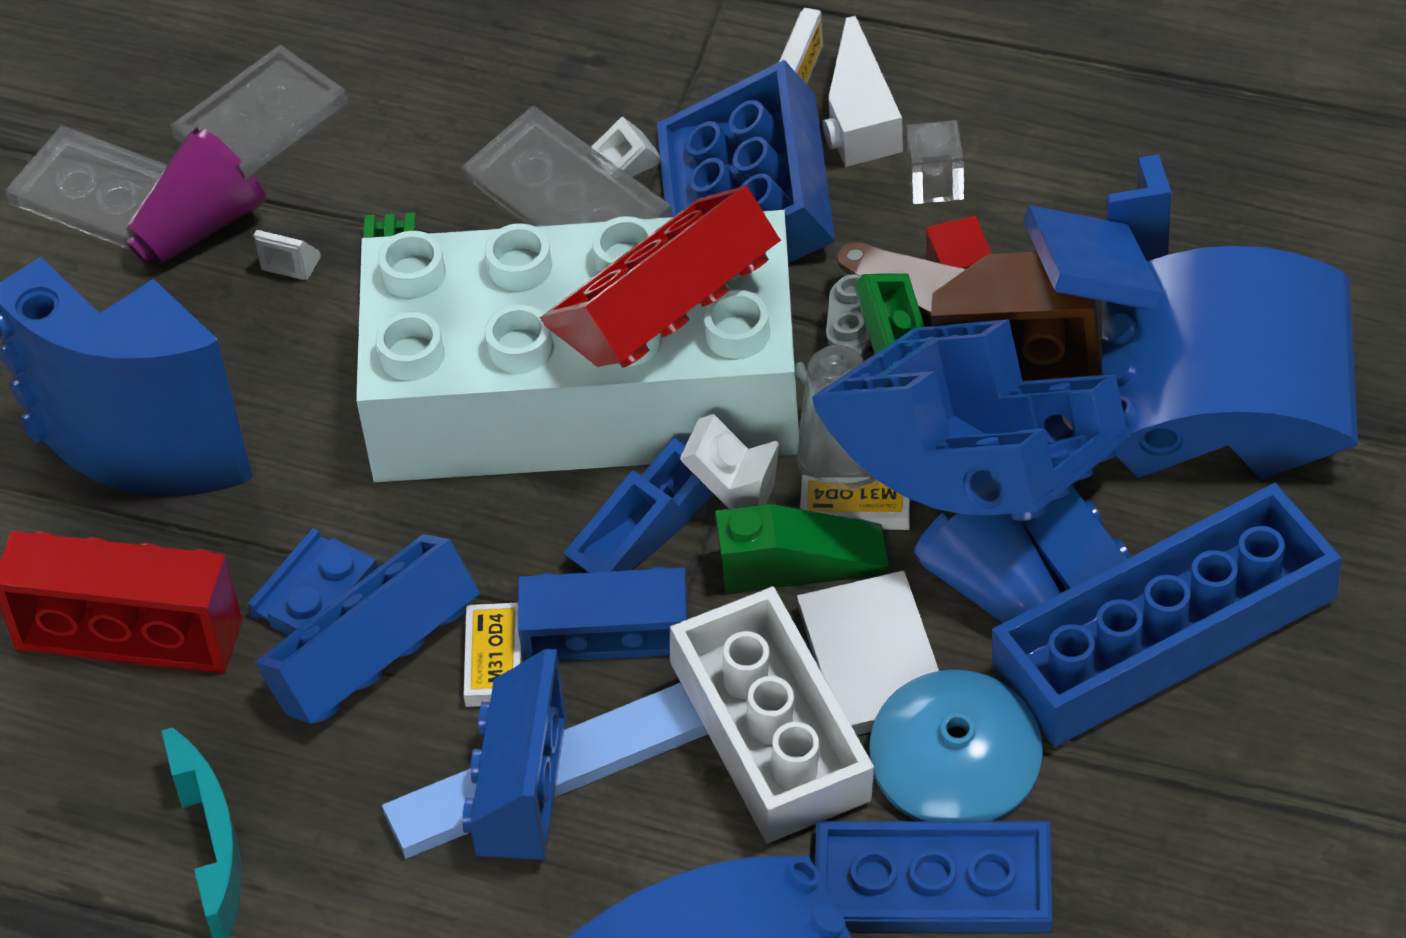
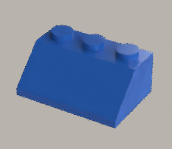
[462,649,567,860]

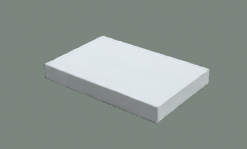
[797,571,939,735]

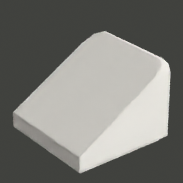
[587,117,661,185]
[253,230,320,280]

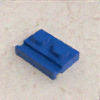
[248,528,378,636]

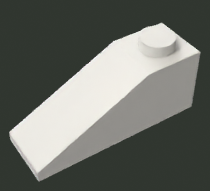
[823,16,903,167]

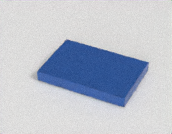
[1023,205,1163,310]

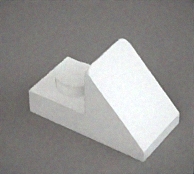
[680,414,779,509]

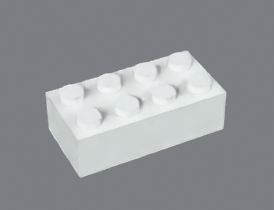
[670,586,874,844]

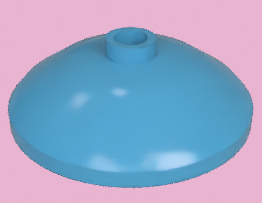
[869,670,1043,821]

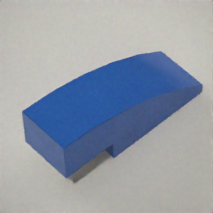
[563,437,714,573]

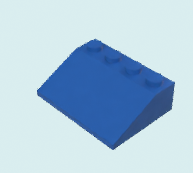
[657,60,835,263]

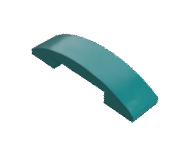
[162,728,242,938]

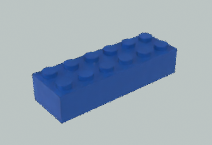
[992,483,1342,748]

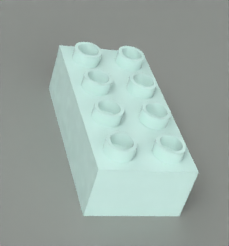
[356,210,800,483]

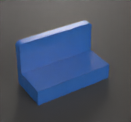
[1106,154,1171,261]

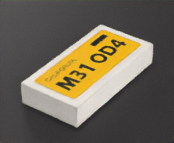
[779,8,823,84]
[800,475,911,530]
[464,603,523,707]

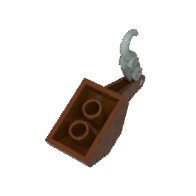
[795,242,1102,391]

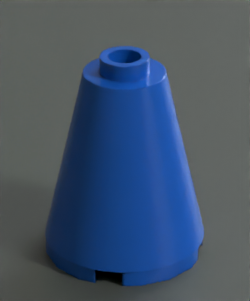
[914,512,1060,623]

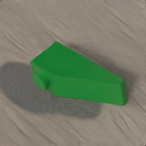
[715,504,889,594]

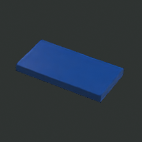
[815,821,1052,933]

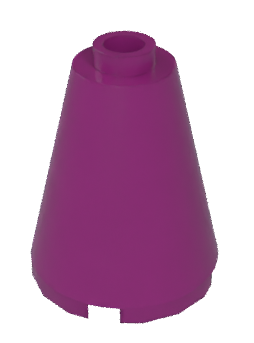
[126,127,267,265]

